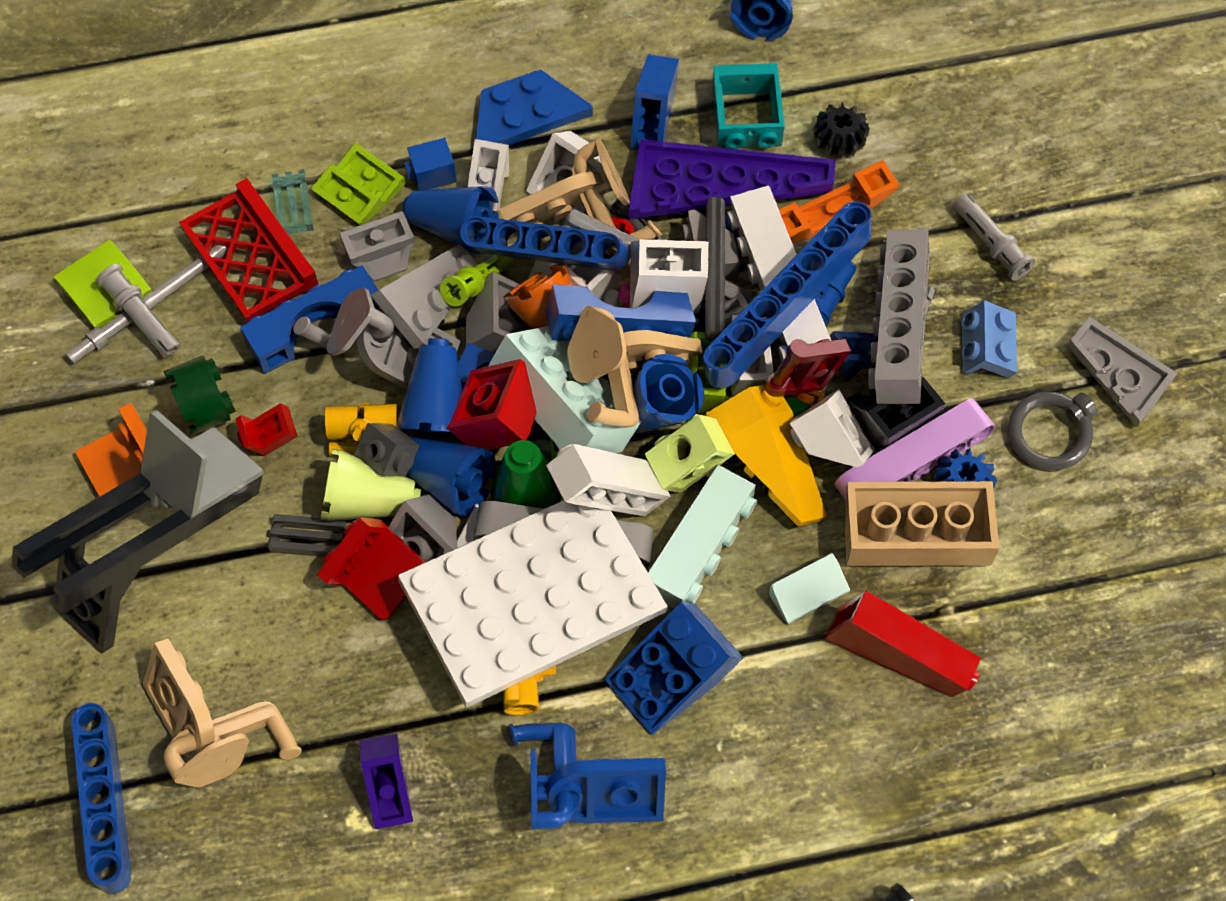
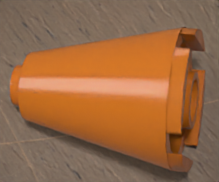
[504,263,573,329]

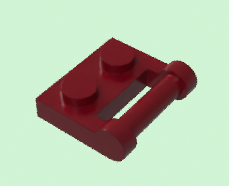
[764,339,851,397]

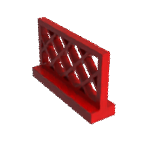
[179,178,318,322]

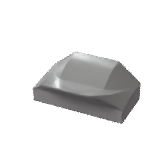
[339,211,415,281]

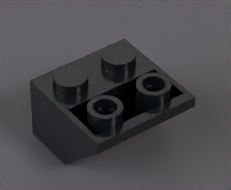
[846,377,946,452]

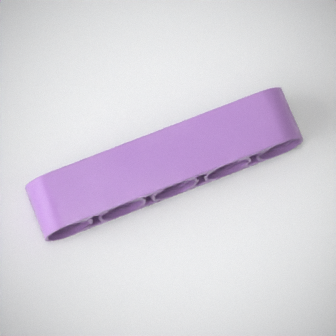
[834,398,996,501]

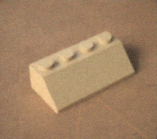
[845,481,999,566]

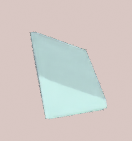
[769,553,850,625]

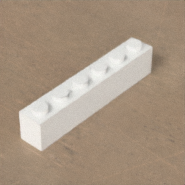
[727,185,831,374]

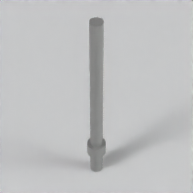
[65,236,232,365]

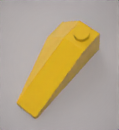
[704,385,827,527]

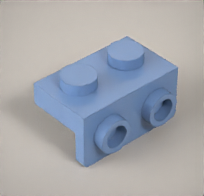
[961,300,1017,378]

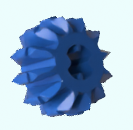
[934,448,997,488]

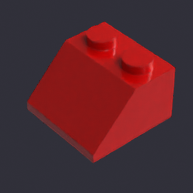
[447,359,537,450]

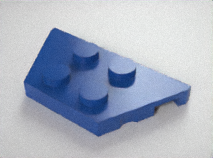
[476,69,593,145]

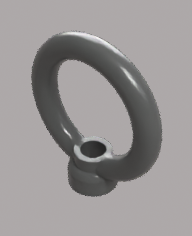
[1008,392,1098,471]

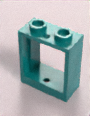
[712,63,785,149]

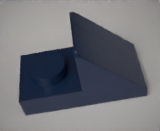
[830,331,878,383]

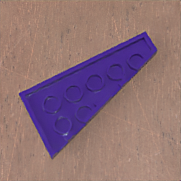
[628,139,836,219]

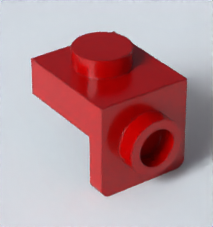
[235,403,298,456]

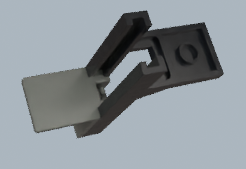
[11,410,264,653]

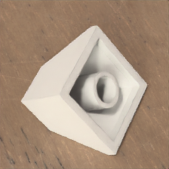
[526,131,604,212]
[790,389,875,468]

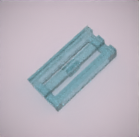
[272,169,314,234]

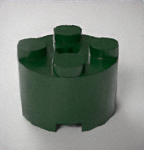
[163,355,236,436]

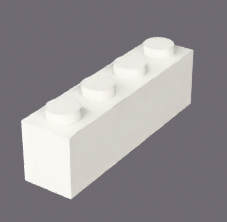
[546,444,671,516]

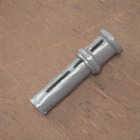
[952,193,1036,281]
[95,263,181,358]

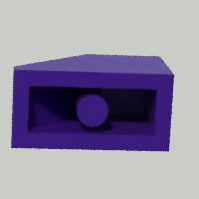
[360,733,413,830]

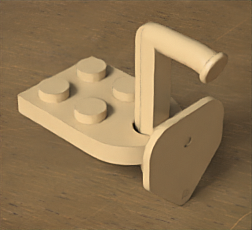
[500,138,662,257]
[567,306,703,428]
[142,639,302,788]

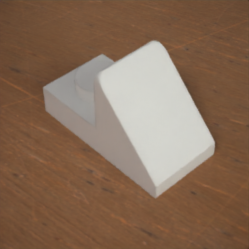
[468,139,509,211]

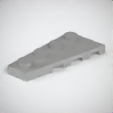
[370,244,477,349]

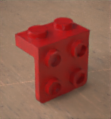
[317,517,426,619]

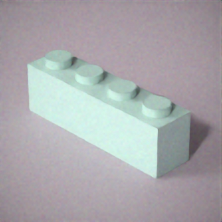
[648,465,757,609]

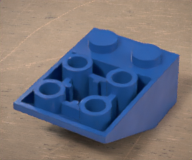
[605,602,744,735]

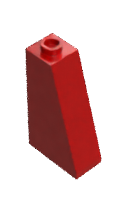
[824,590,981,697]

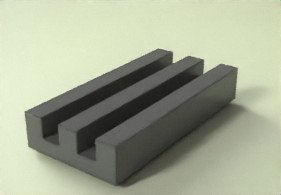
[268,514,347,557]

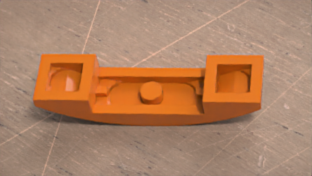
[779,160,899,243]

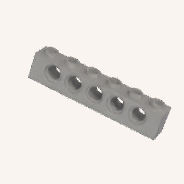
[869,229,930,404]

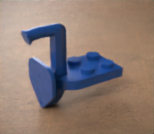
[508,723,666,830]

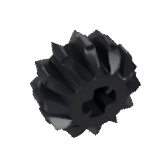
[813,101,870,159]

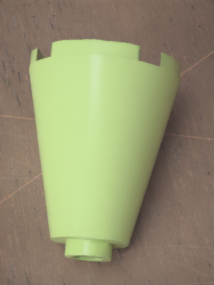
[320,449,421,521]

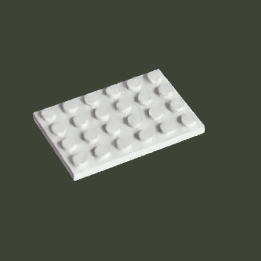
[398,501,668,708]

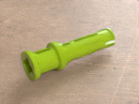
[440,255,514,307]

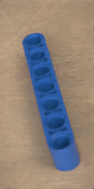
[703,202,871,388]

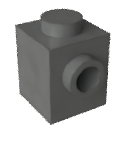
[354,423,420,476]

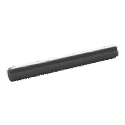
[705,197,725,341]

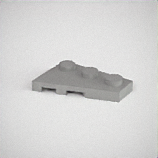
[1068,317,1177,427]

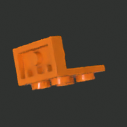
[76,403,147,497]

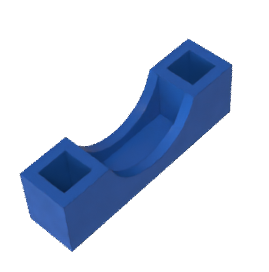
[240,265,380,375]
[545,284,696,341]

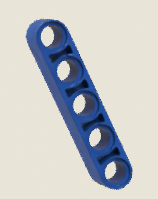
[460,216,630,271]
[72,703,131,894]

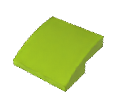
[311,142,408,226]
[53,239,152,329]

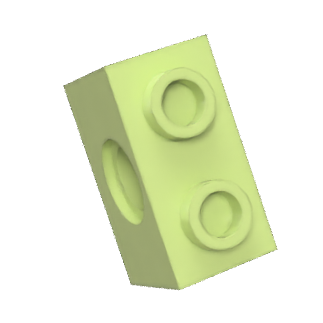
[645,414,735,493]

